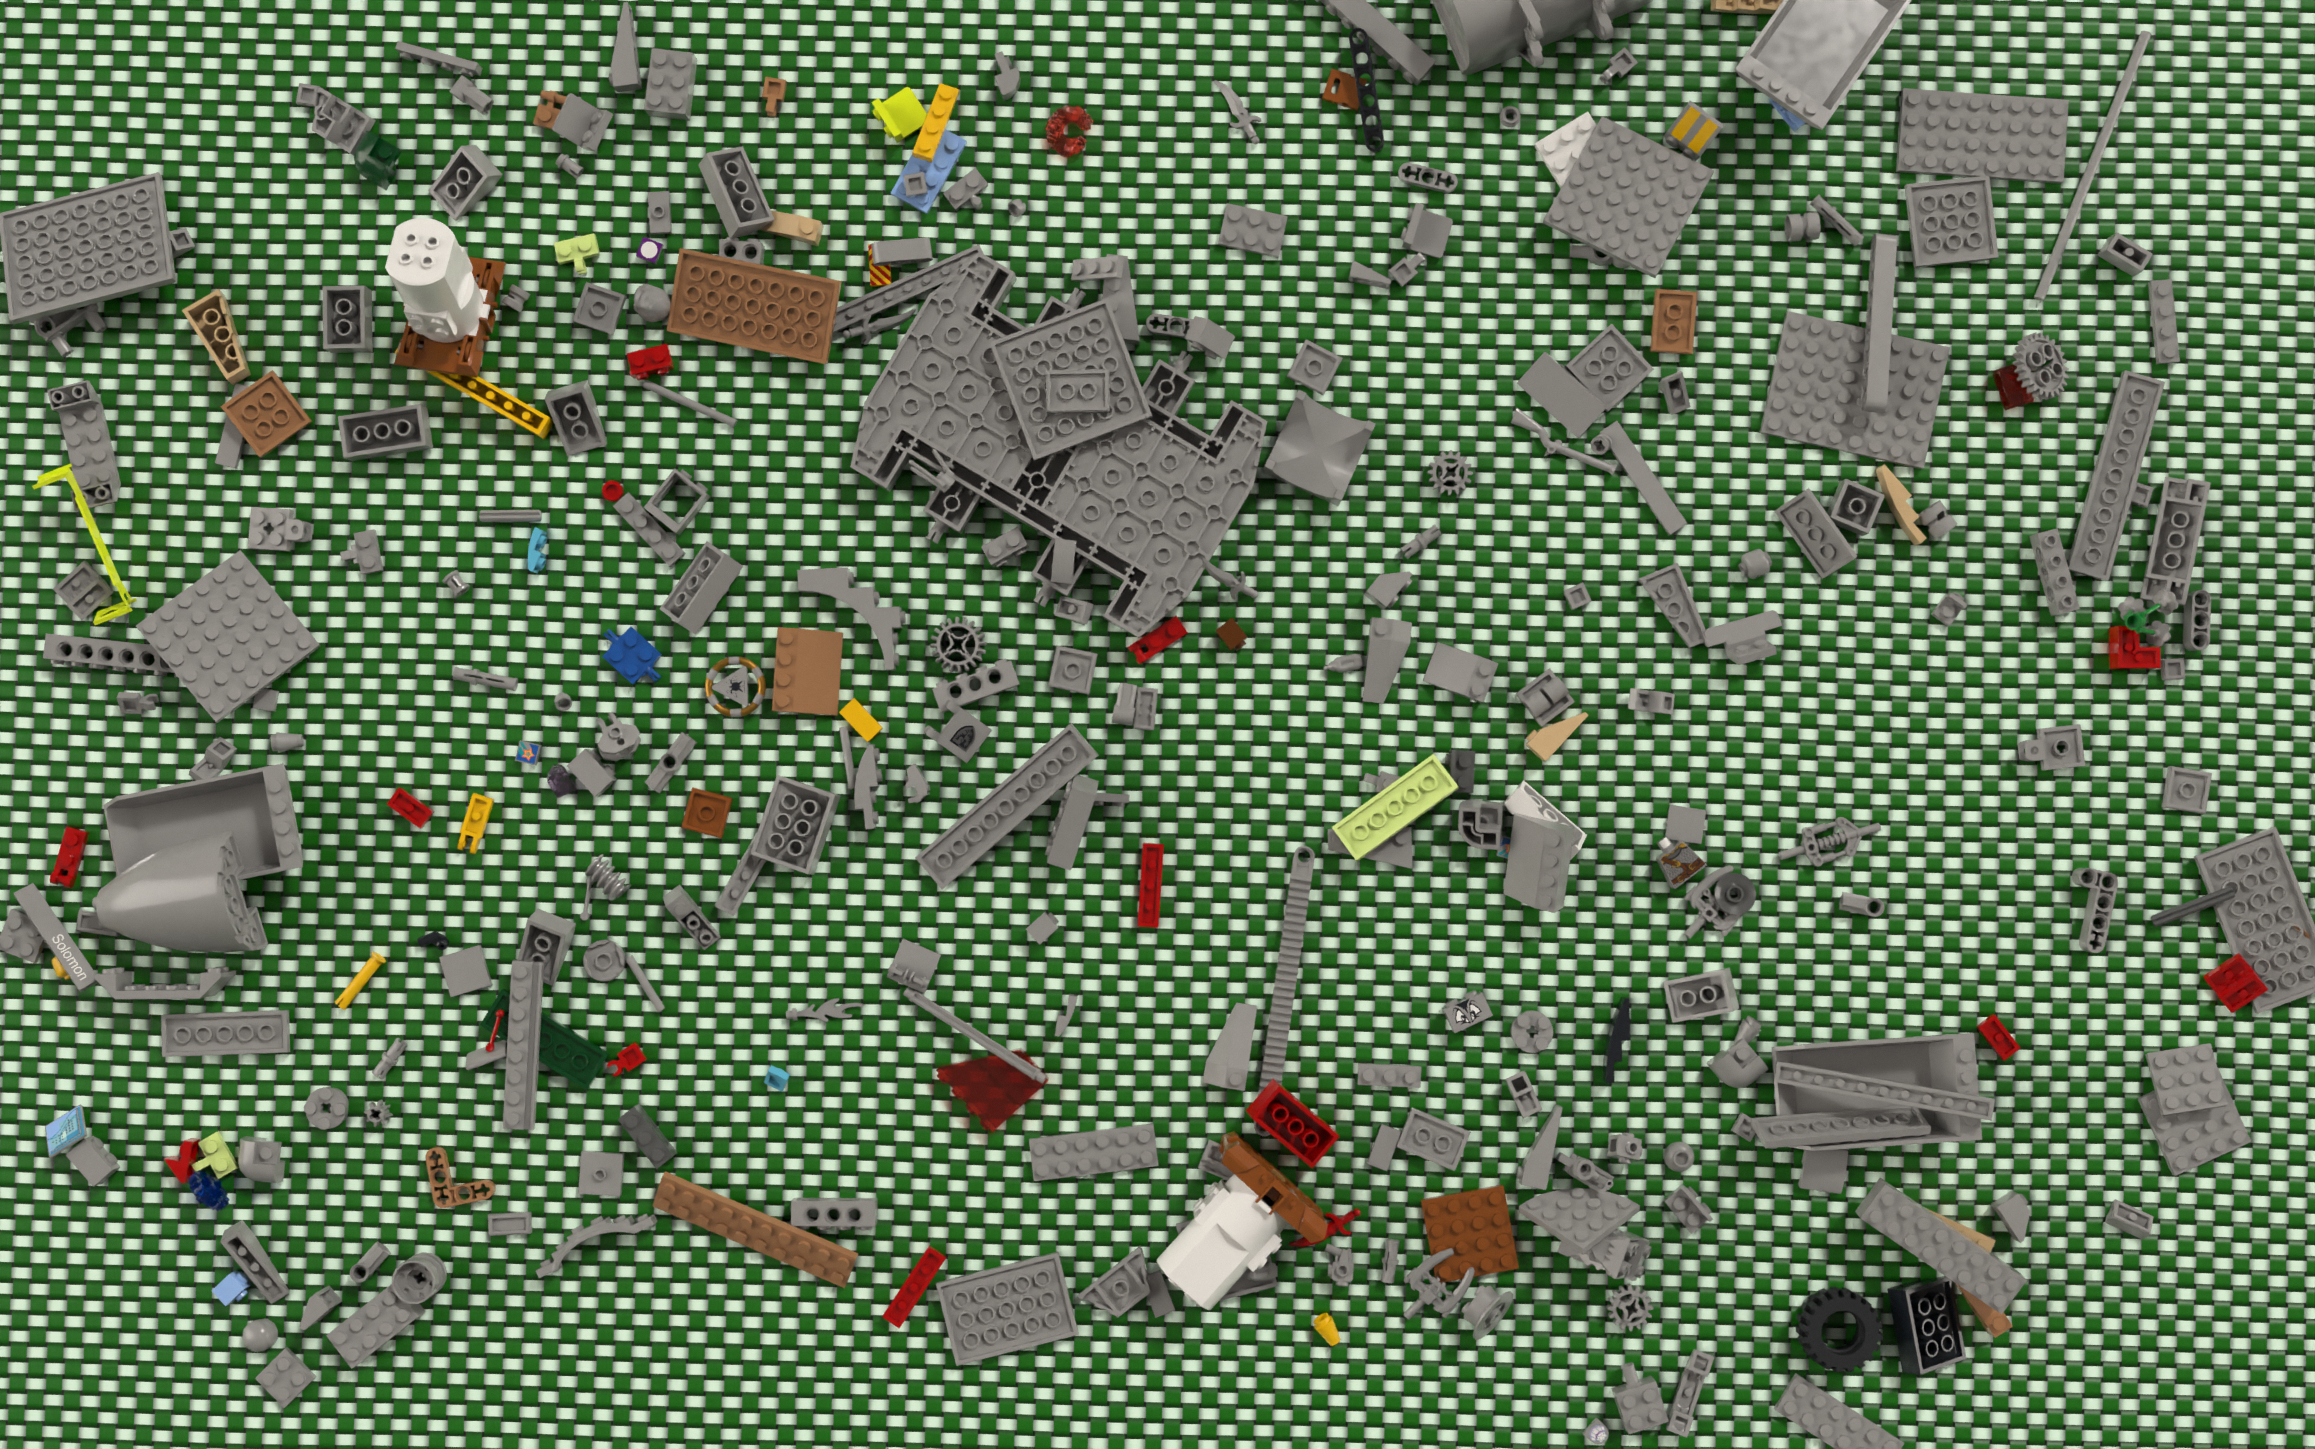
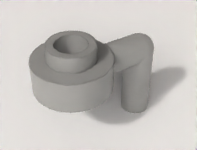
[1572,1158,1613,1188]

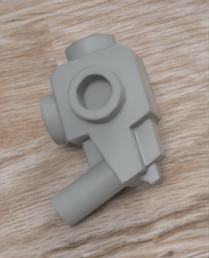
[1325,1244,1354,1287]

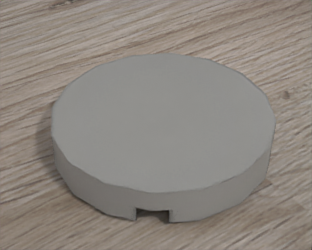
[583,940,626,981]

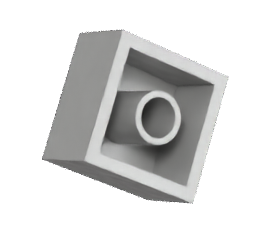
[1827,479,1885,536]

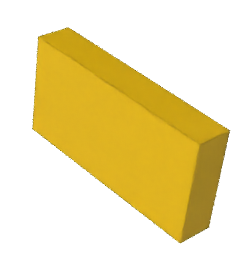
[839,698,883,742]

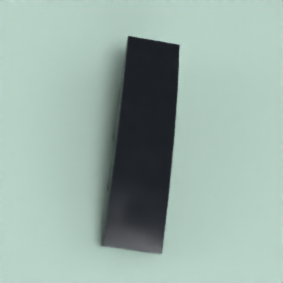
[1603,997,1630,1083]

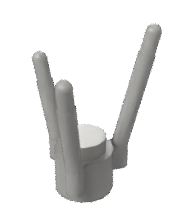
[909,449,955,493]

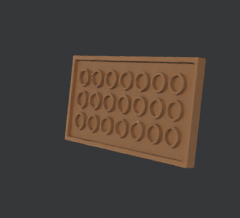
[666,248,842,364]

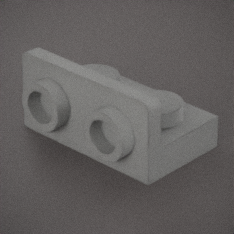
[1663,1185,1713,1234]

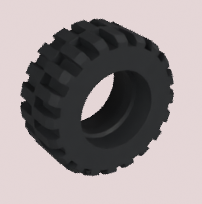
[1795,1287,1883,1373]

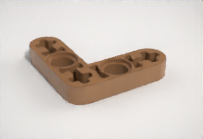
[426,1147,496,1208]

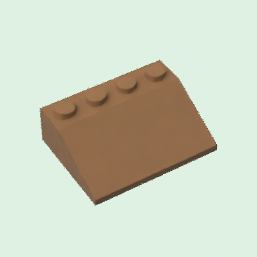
[772,627,843,716]

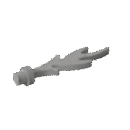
[786,998,863,1022]

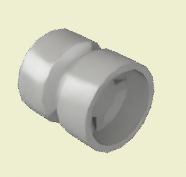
[1785,212,1821,242]
[1918,500,1957,540]

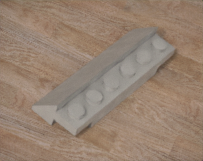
[2140,477,2211,605]

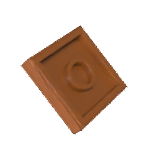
[681,787,733,838]

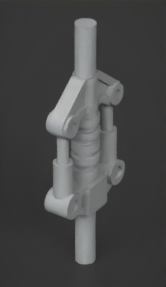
[1779,817,1881,866]

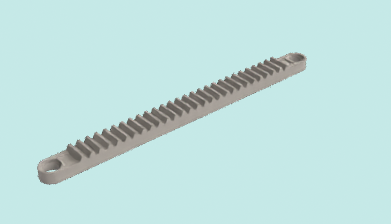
[1254,846,1315,1136]

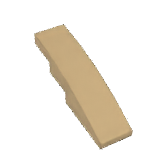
[1711,0,1783,14]
[1876,464,1926,546]

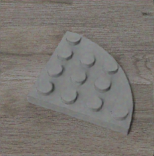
[1519,1188,1640,1255]

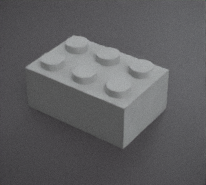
[644,48,697,121]
[323,286,373,353]

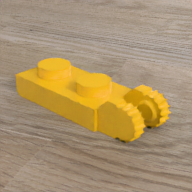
[457,793,495,854]

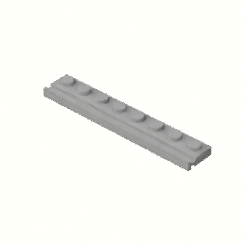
[503,960,544,1130]

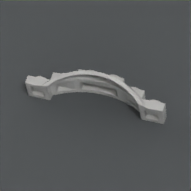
[536,1213,657,1278]

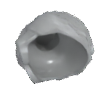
[634,284,671,322]

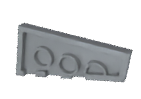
[1638,563,1706,648]
[1327,827,1412,869]

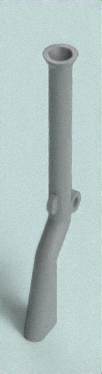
[1511,408,1617,476]

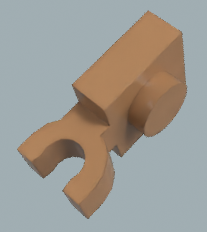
[762,77,787,117]

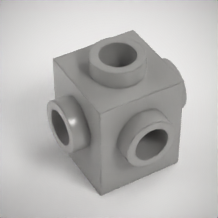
[1607,1133,1642,1164]

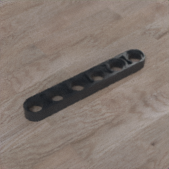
[1349,28,1385,152]

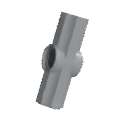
[645,732,697,793]

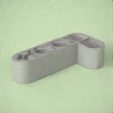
[2072,868,2118,953]

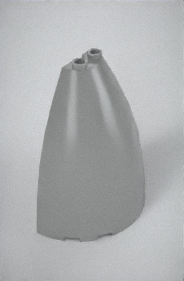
[92,830,268,952]

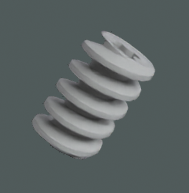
[585,854,631,901]

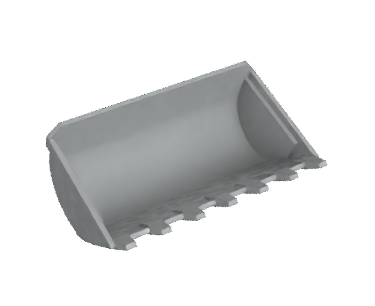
[1432,0,1653,75]

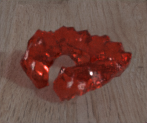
[1045,105,1093,157]

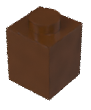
[1215,618,1247,651]

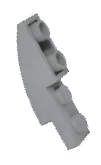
[854,744,883,829]

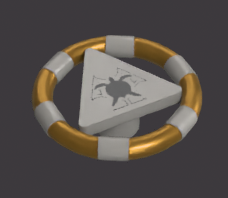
[705,656,766,717]

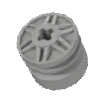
[392,1252,447,1304]

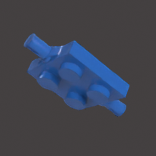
[602,626,662,685]

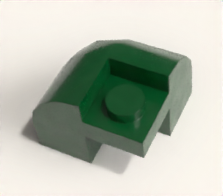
[354,131,402,191]

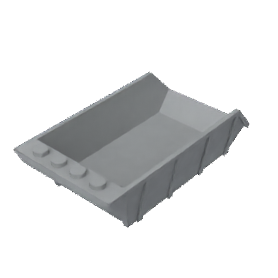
[1735,0,1912,130]
[103,763,303,880]
[1772,1033,1982,1151]

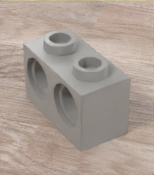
[719,237,765,265]

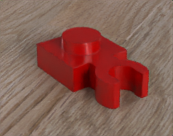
[607,1042,647,1077]

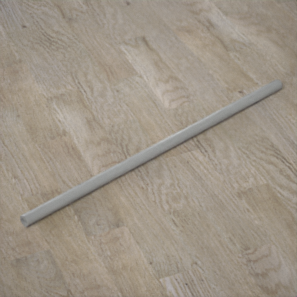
[2034,31,2151,301]

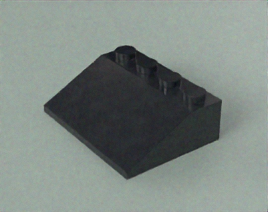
[1887,1276,1966,1375]

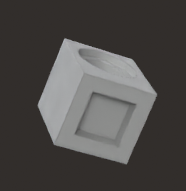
[1026,912,1059,945]

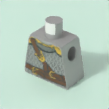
[1656,836,1707,889]

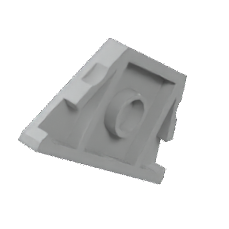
[1078,1246,1152,1317]

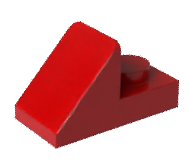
[164,1138,200,1183]

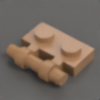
[533,90,567,130]

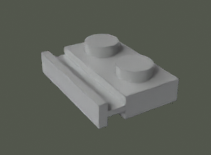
[1198,1139,1234,1180]

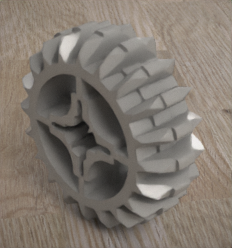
[930,617,987,673]

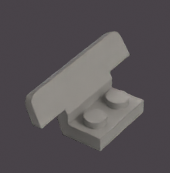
[1703,610,1783,665]

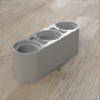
[871,238,933,266]
[2183,590,2211,651]

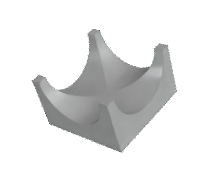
[1263,390,1376,506]

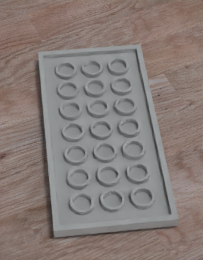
[1896,88,2069,184]
[2194,827,2315,1013]

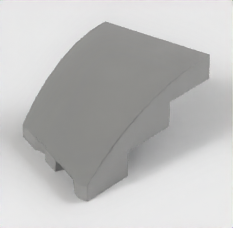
[312,87,376,155]

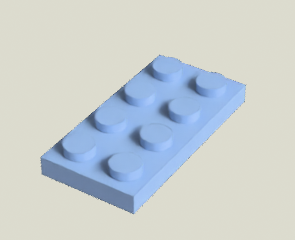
[891,129,967,215]

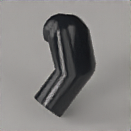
[417,931,449,950]

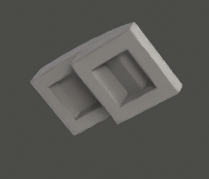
[1051,538,1076,584]
[1055,994,1078,1036]

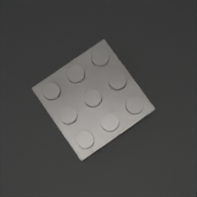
[1565,324,1654,412]
[2145,1043,2228,1116]

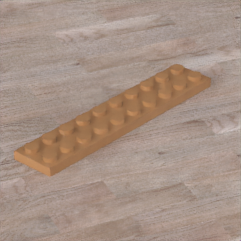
[653,1171,858,1288]

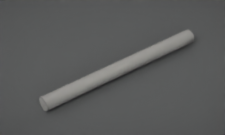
[643,380,737,427]

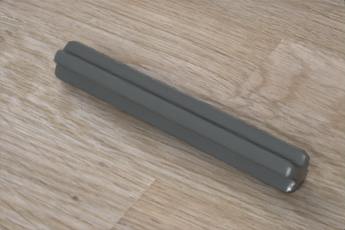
[2151,887,2235,927]

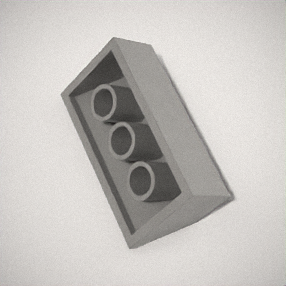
[699,146,775,239]
[660,541,743,635]

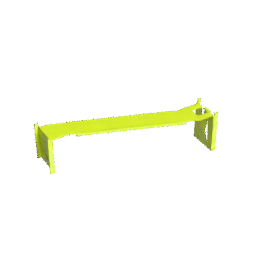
[32,464,137,625]

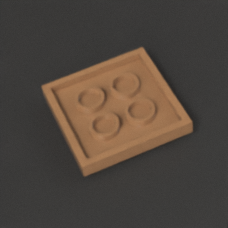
[220,370,313,458]

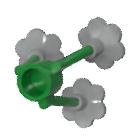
[2118,589,2178,647]

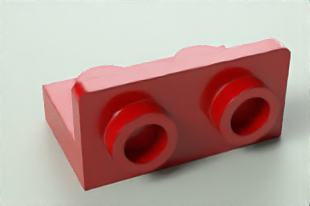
[627,344,674,380]

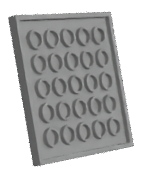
[1543,116,1714,278]
[990,298,1152,461]
[136,550,321,723]

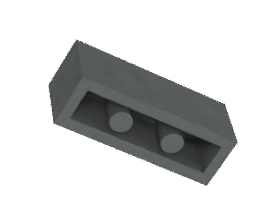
[618,1104,678,1169]

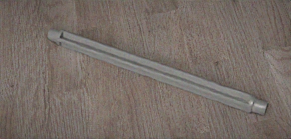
[903,987,1047,1083]

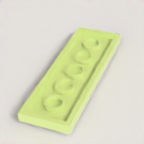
[1332,754,1459,862]

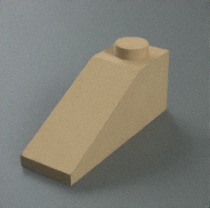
[759,211,824,246]
[1525,712,1588,761]

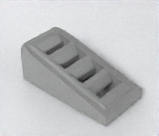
[1348,261,1391,289]

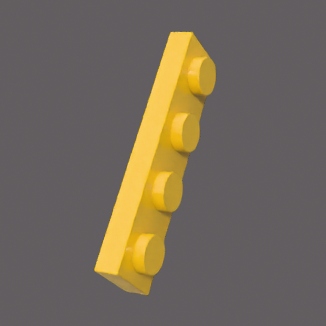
[912,83,959,163]

